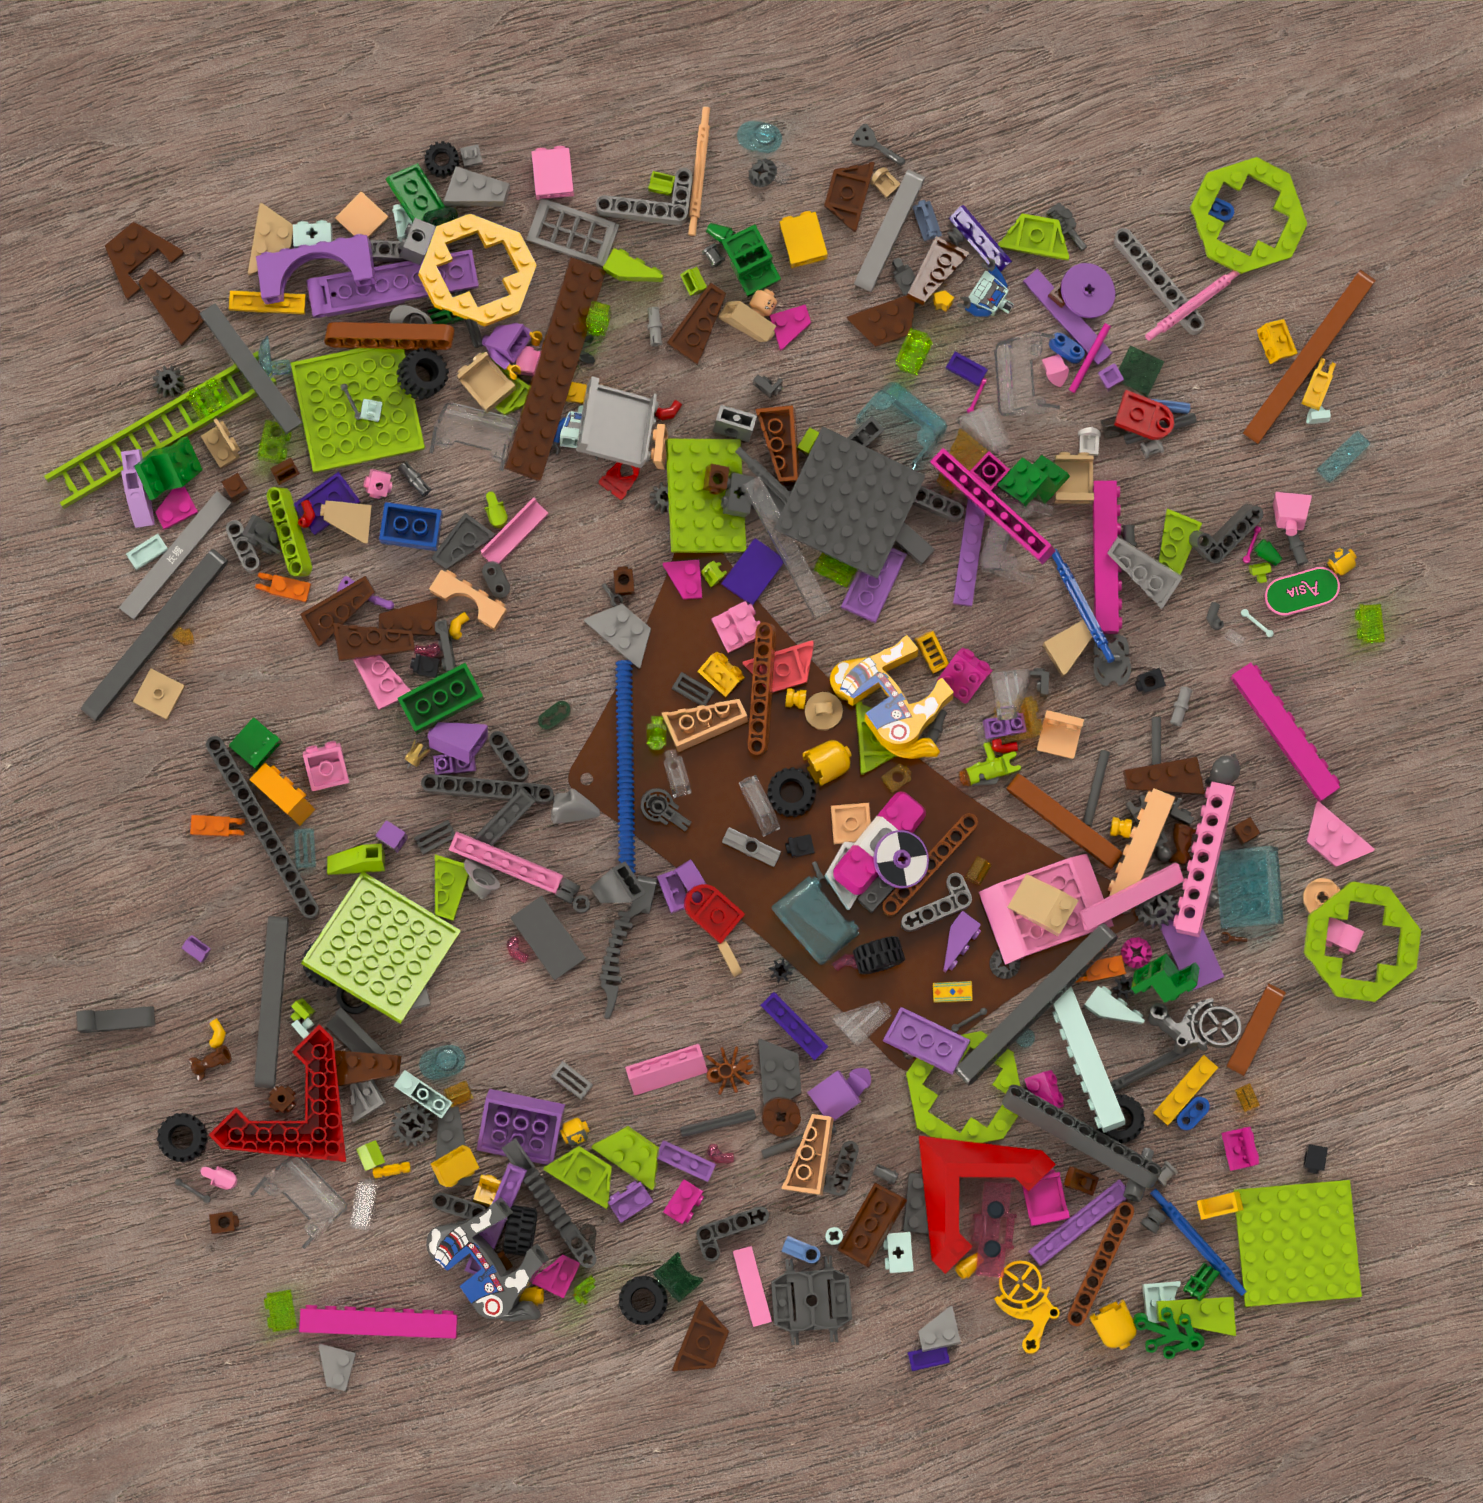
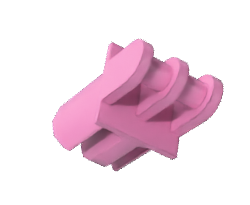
[201,1166,237,1190]

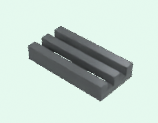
[672,672,714,706]
[414,820,455,855]

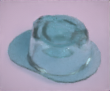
[737,121,782,153]
[419,1045,465,1080]

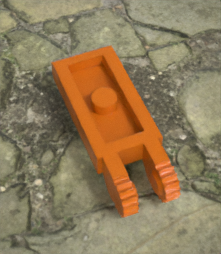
[255,573,311,603]
[190,815,245,837]
[1074,955,1126,984]

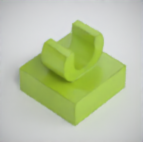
[701,561,727,587]
[1248,562,1272,583]
[290,998,316,1021]

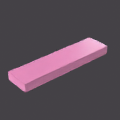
[733,1246,772,1327]

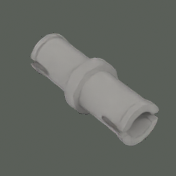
[647,307,663,347]
[1170,686,1193,727]

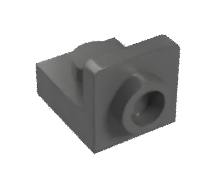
[753,374,783,398]
[1029,668,1049,697]
[1169,797,1194,826]

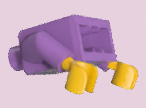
[482,323,542,380]

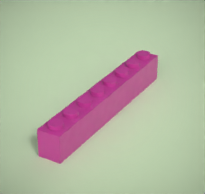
[930,448,1055,565]
[1093,481,1122,634]
[1230,662,1340,802]
[299,1305,458,1339]

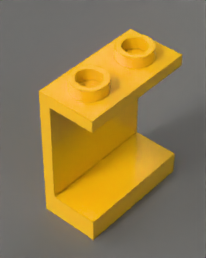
[779,211,828,269]

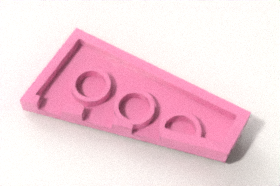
[353,656,411,711]

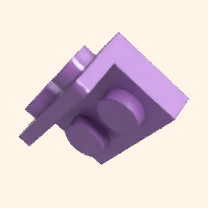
[608,1181,653,1223]

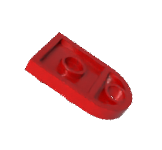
[1114,390,1174,440]
[684,884,745,943]

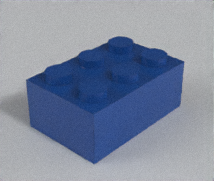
[379,502,443,551]

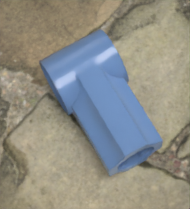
[781,1236,821,1264]

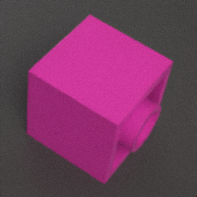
[970,451,1010,492]

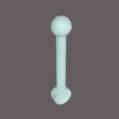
[1241,609,1274,637]

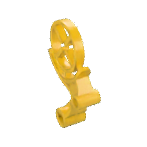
[994,1260,1060,1355]

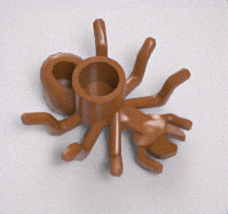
[706,1046,754,1095]

